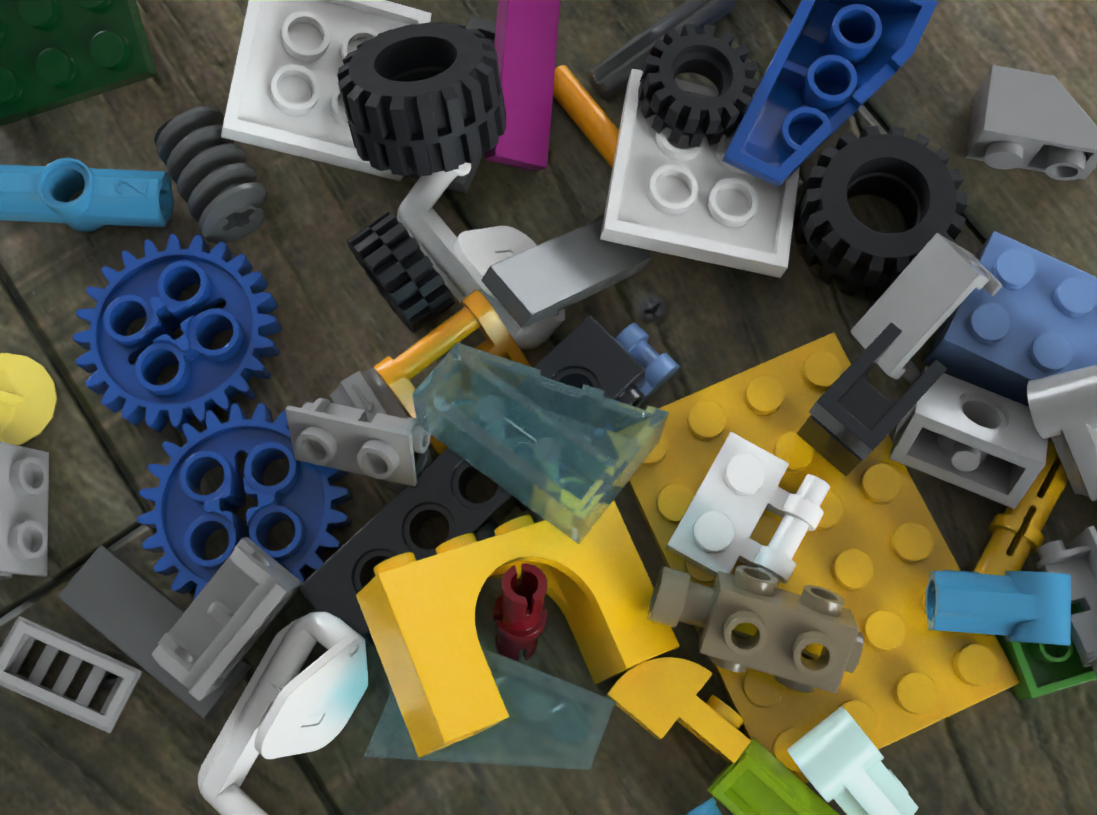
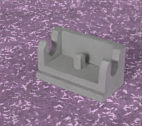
[850,233,1003,384]
[151,537,303,701]

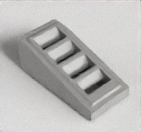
[0,616,143,733]

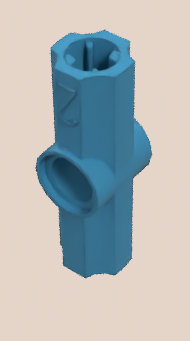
[0,157,175,233]

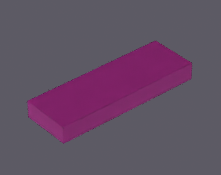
[485,0,560,172]

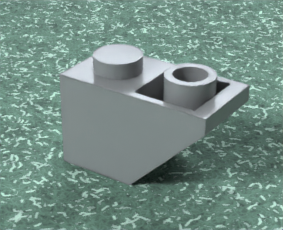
[966,65,1097,181]

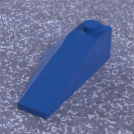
[722,0,938,187]

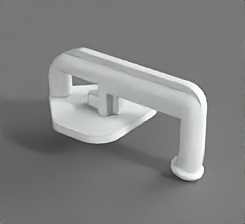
[397,163,565,350]
[198,612,368,815]

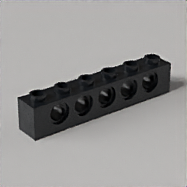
[298,315,645,649]

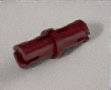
[493,563,548,663]

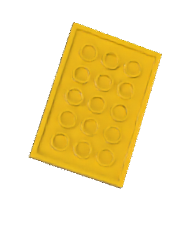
[606,332,1020,784]

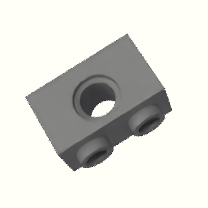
[889,366,1048,509]

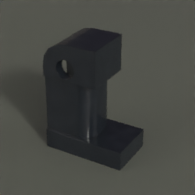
[797,322,947,477]

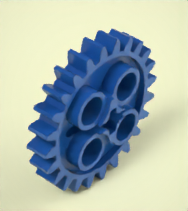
[73,234,282,434]
[137,403,353,606]

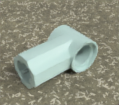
[787,706,919,815]

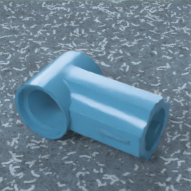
[925,570,1071,646]

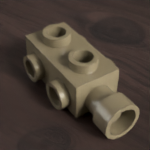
[647,565,864,694]

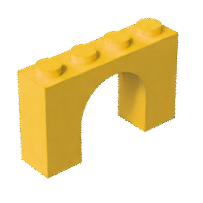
[356,498,680,758]

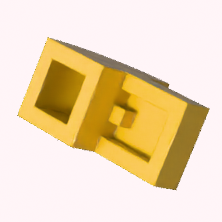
[605,657,751,763]

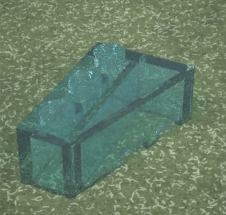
[412,343,669,544]
[364,647,615,770]

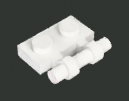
[666,432,830,588]

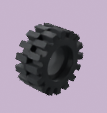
[638,23,758,147]
[346,212,455,333]

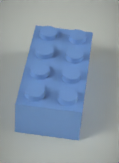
[923,231,1097,406]

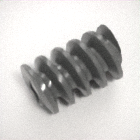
[154,105,268,244]

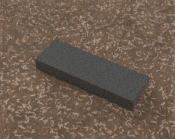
[481,217,652,329]
[57,545,253,719]

